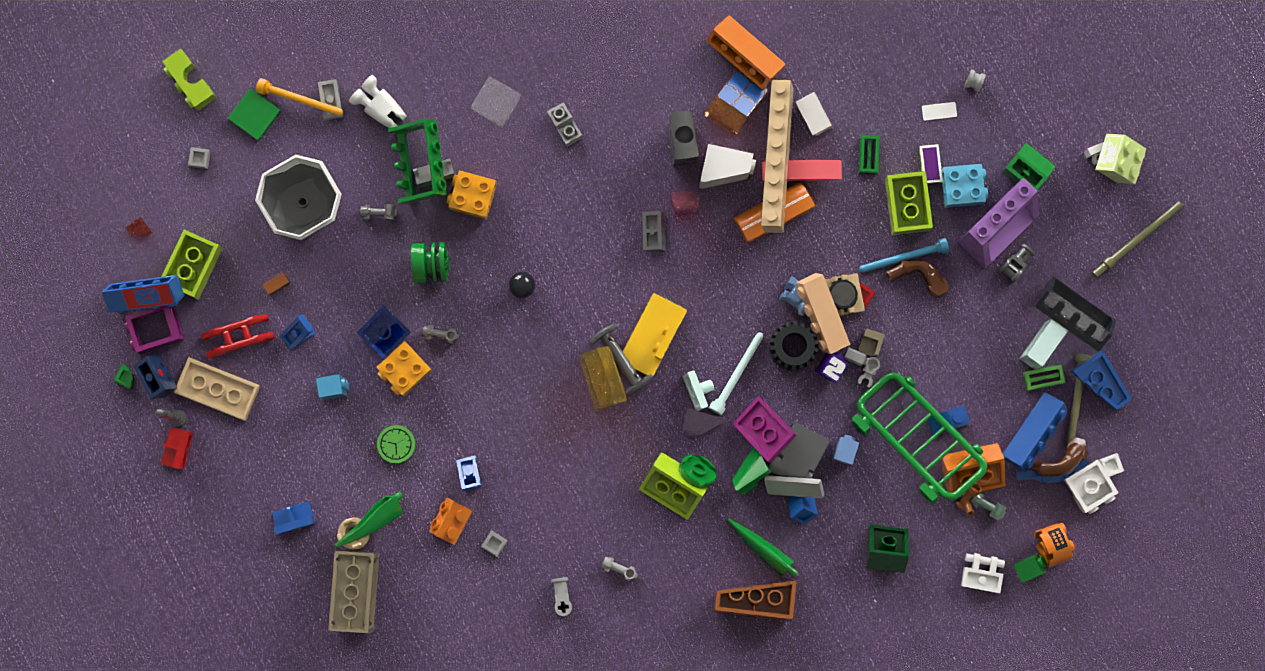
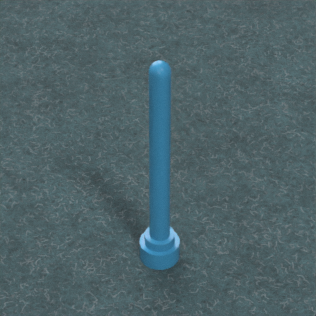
[859,238,950,273]

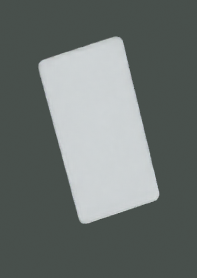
[922,102,957,120]

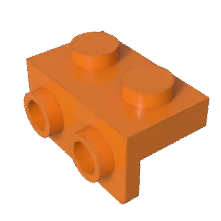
[429,497,472,545]

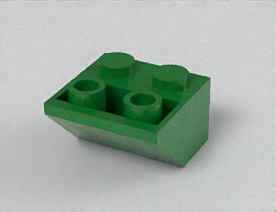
[1002,143,1056,190]

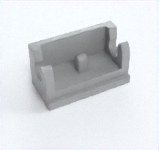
[413,158,455,188]

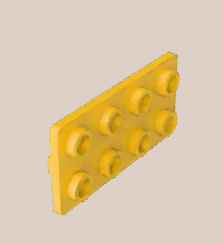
[623,293,687,376]

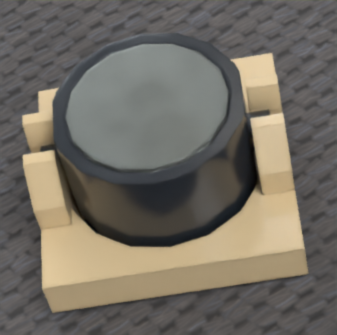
[825,273,865,316]

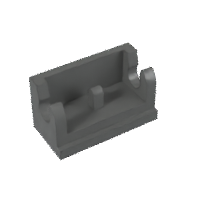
[642,211,666,252]

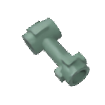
[970,493,1007,521]

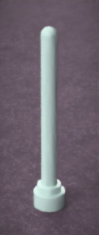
[709,332,763,415]

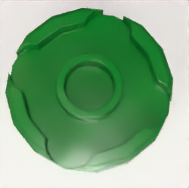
[679,454,717,488]

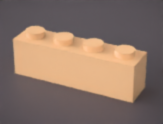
[796,273,850,354]

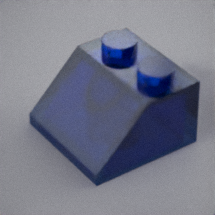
[356,305,411,359]

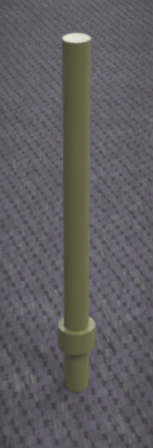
[1092,201,1183,278]

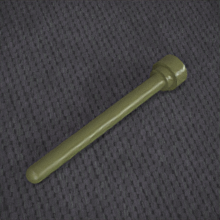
[1066,353,1092,444]

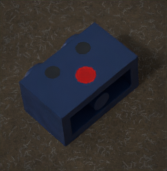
[134,355,177,399]

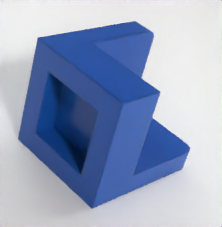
[787,496,818,525]

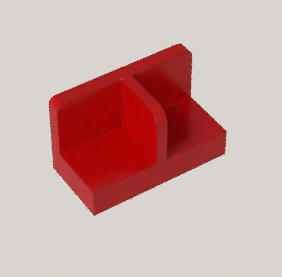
[161,427,194,470]

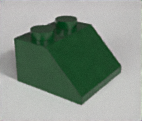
[866,524,909,573]

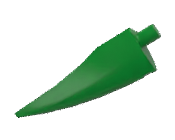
[335,491,403,547]
[727,518,798,578]

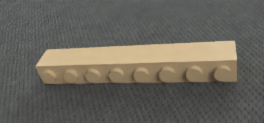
[761,80,794,233]

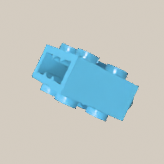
[942,164,988,208]

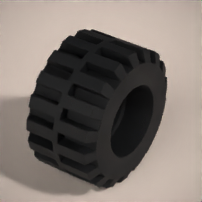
[769,321,819,371]

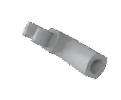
[844,347,880,388]

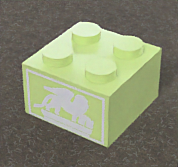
[1095,134,1146,184]

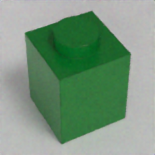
[1014,553,1047,583]

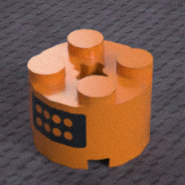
[1034,523,1075,568]

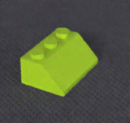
[638,452,707,520]

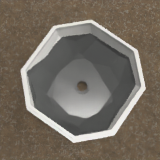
[255,155,342,240]

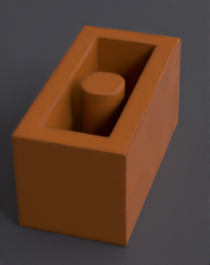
[262,272,291,296]

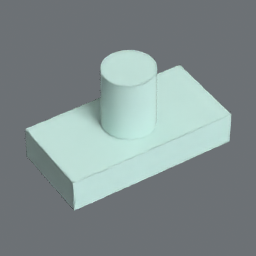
[683,371,714,412]

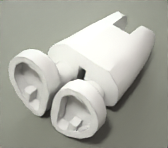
[349,75,407,128]

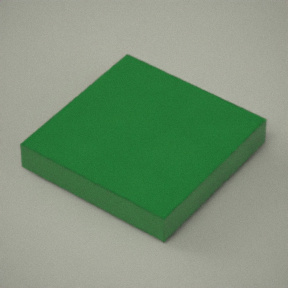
[228,88,281,141]

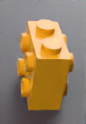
[447,170,497,220]
[377,341,432,397]

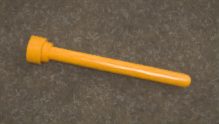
[256,78,343,116]

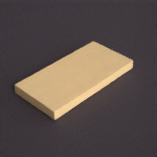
[174,357,260,421]

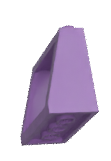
[958,178,1039,269]

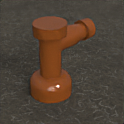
[956,483,982,516]

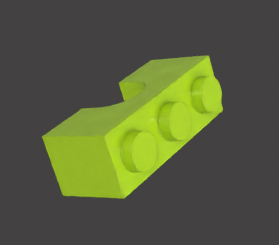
[162,49,217,111]

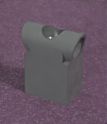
[667,111,699,166]
[768,422,830,479]

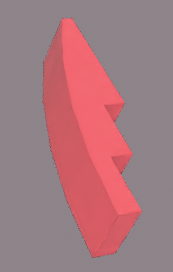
[762,160,842,182]

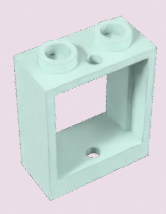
[1019,319,1068,370]

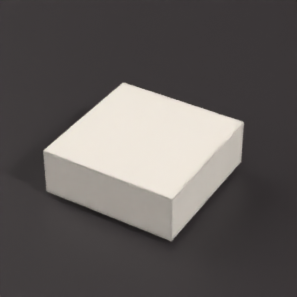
[1099,453,1124,477]

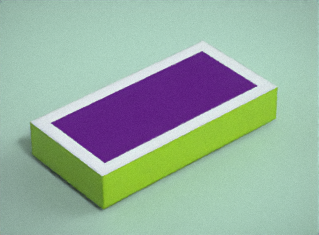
[919,144,943,184]

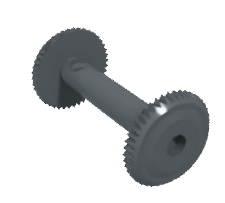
[590,324,653,395]

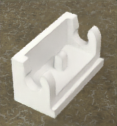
[796,92,833,136]

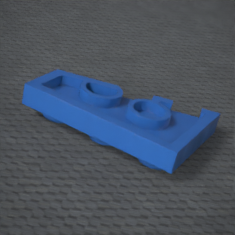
[1070,351,1132,410]

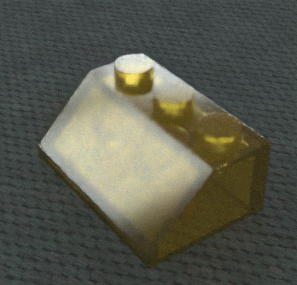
[578,346,627,412]

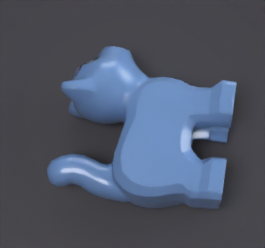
[779,276,806,316]

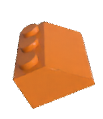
[942,443,1006,496]

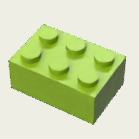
[885,171,933,235]
[161,229,223,300]

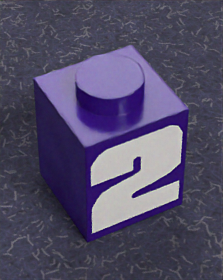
[815,352,848,383]

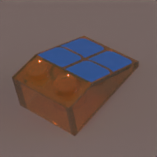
[705,69,768,136]

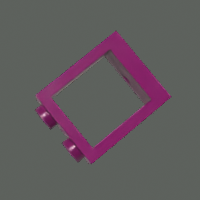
[124,305,184,354]

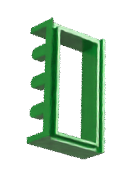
[388,118,446,205]

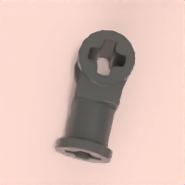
[998,243,1036,283]

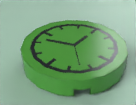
[377,425,416,463]

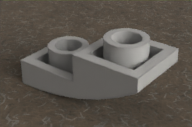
[547,102,583,147]

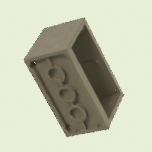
[328,551,380,633]

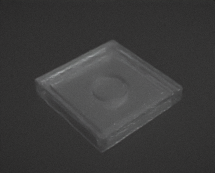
[470,76,522,128]

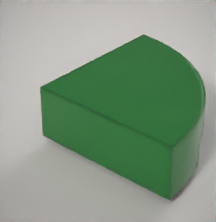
[113,364,134,390]

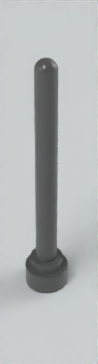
[156,409,188,426]

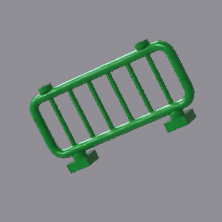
[852,372,987,506]

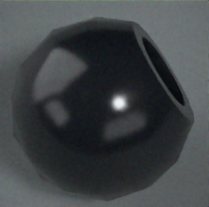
[509,272,535,298]

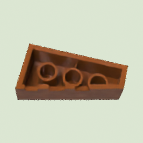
[713,580,797,622]

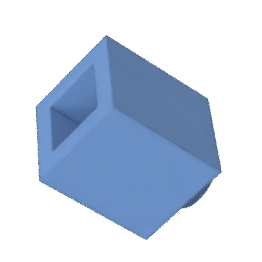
[832,435,859,465]

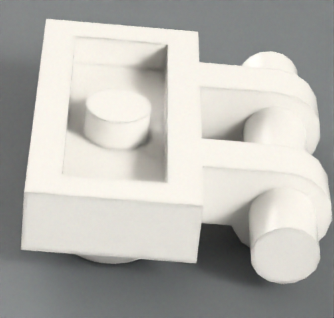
[961,553,1005,593]

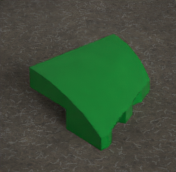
[732,447,771,495]

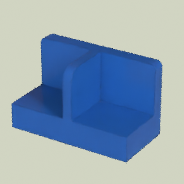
[272,502,316,535]

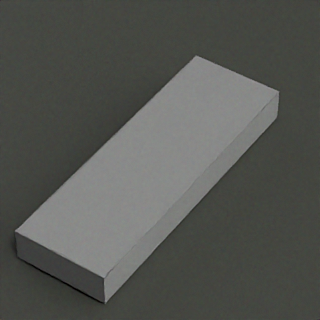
[764,475,824,498]

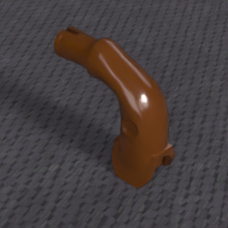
[886,261,949,298]
[1028,437,1088,476]

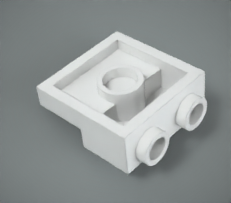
[1064,460,1119,514]

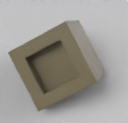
[858,329,885,357]

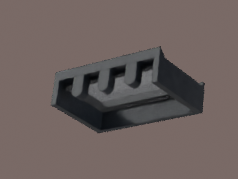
[1035,276,1116,352]

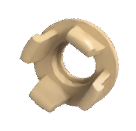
[337,518,370,550]

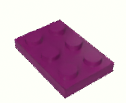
[733,396,797,463]

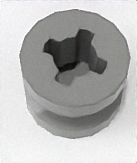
[964,69,986,92]

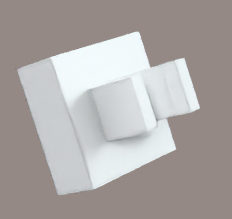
[1084,142,1104,165]

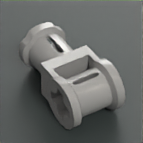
[551,577,572,616]

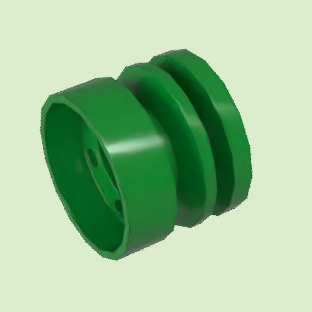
[411,242,450,284]

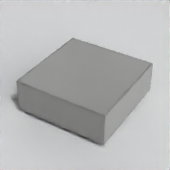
[188,147,211,169]
[481,530,508,557]

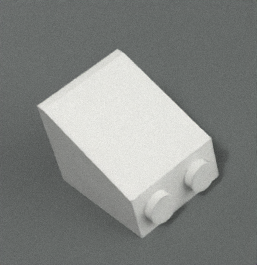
[699,144,756,189]

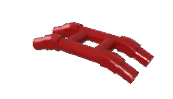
[201,314,274,359]

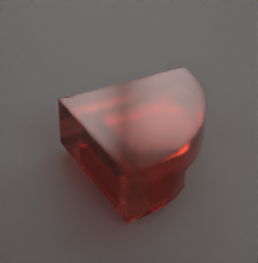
[125,217,153,236]

